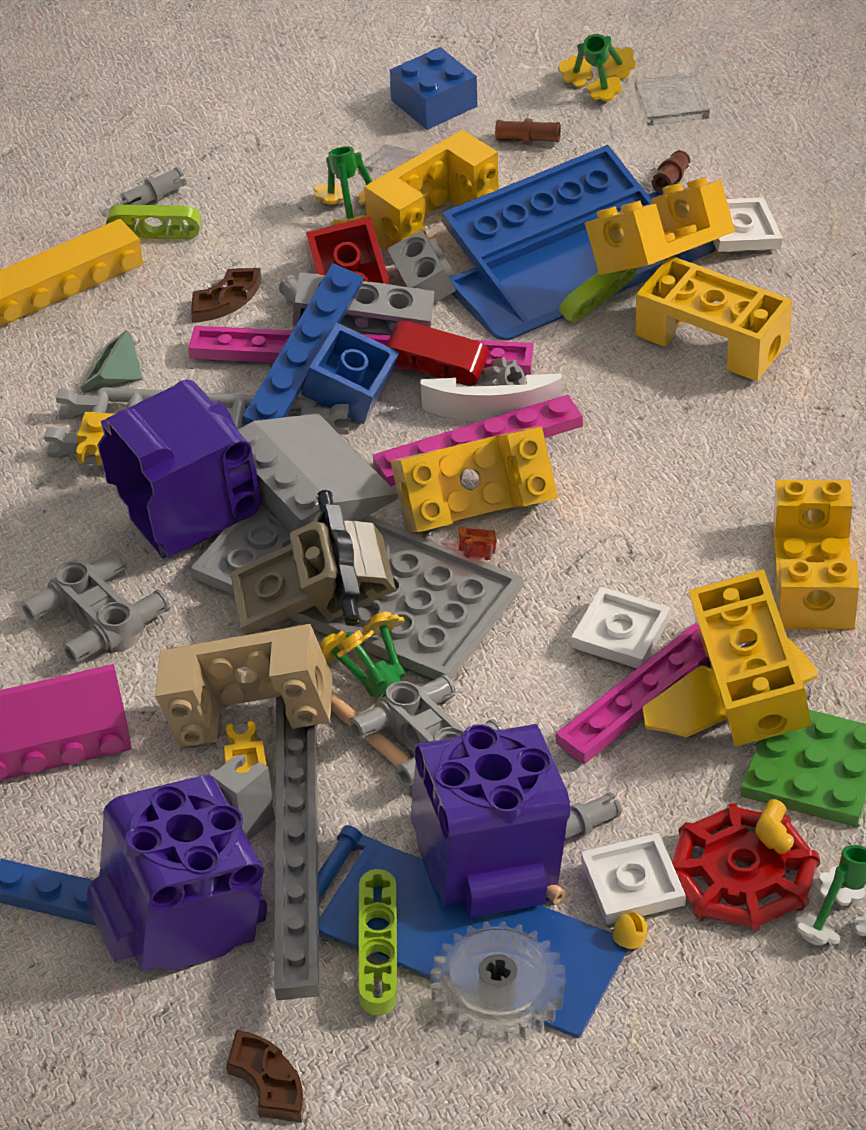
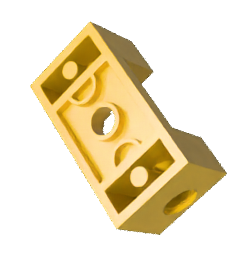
[364,129,499,252]
[585,177,735,275]
[635,256,793,382]
[390,426,558,532]
[773,480,859,630]
[688,569,812,747]

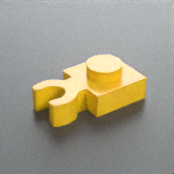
[76,412,114,466]
[224,721,266,773]

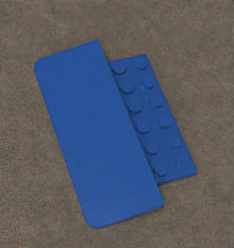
[441,145,716,340]

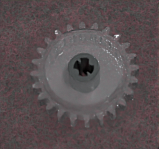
[430,921,566,1045]

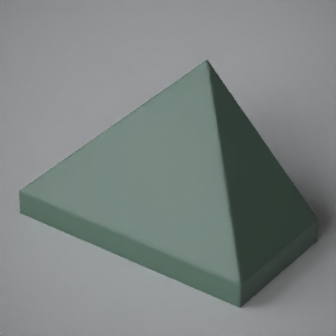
[80,330,143,392]

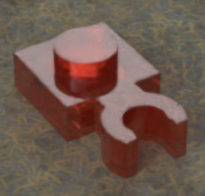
[457,527,497,560]

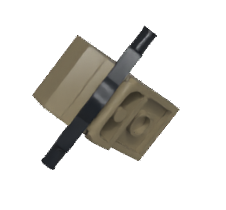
[230,490,396,635]

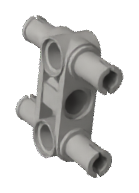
[21,549,170,665]
[348,674,502,788]

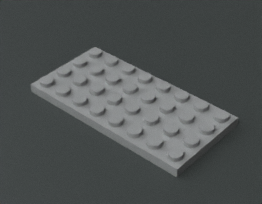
[191,502,523,680]

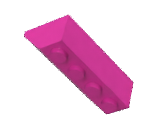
[0,664,132,781]

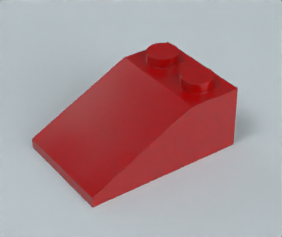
[306,217,391,285]

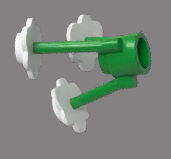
[794,845,866,946]

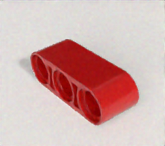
[386,321,490,386]

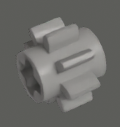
[482,357,525,386]

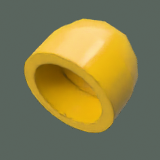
[612,912,647,949]

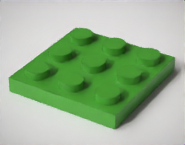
[741,710,866,827]

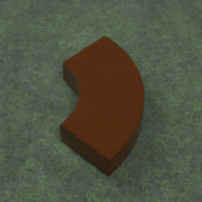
[191,268,261,323]
[226,1030,304,1123]

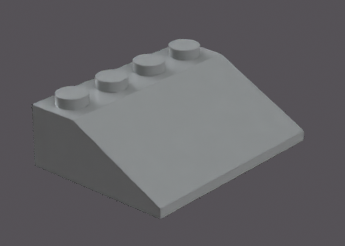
[238,413,398,532]

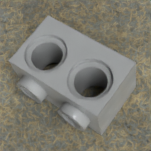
[387,229,456,304]

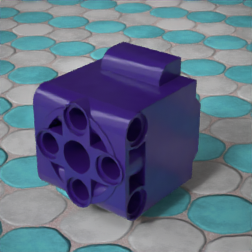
[97,379,261,559]
[410,724,570,918]
[86,775,267,972]

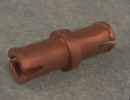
[495,118,561,144]
[651,150,691,193]

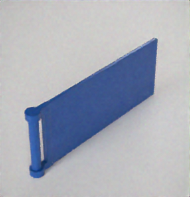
[318,825,629,1038]

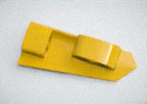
[643,638,818,737]

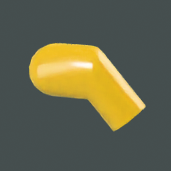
[756,799,794,854]

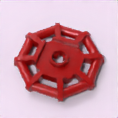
[671,803,821,931]

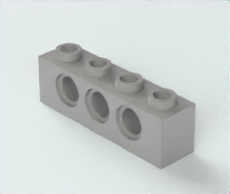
[292,272,434,335]

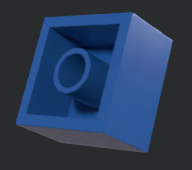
[389,47,478,130]
[301,323,400,424]

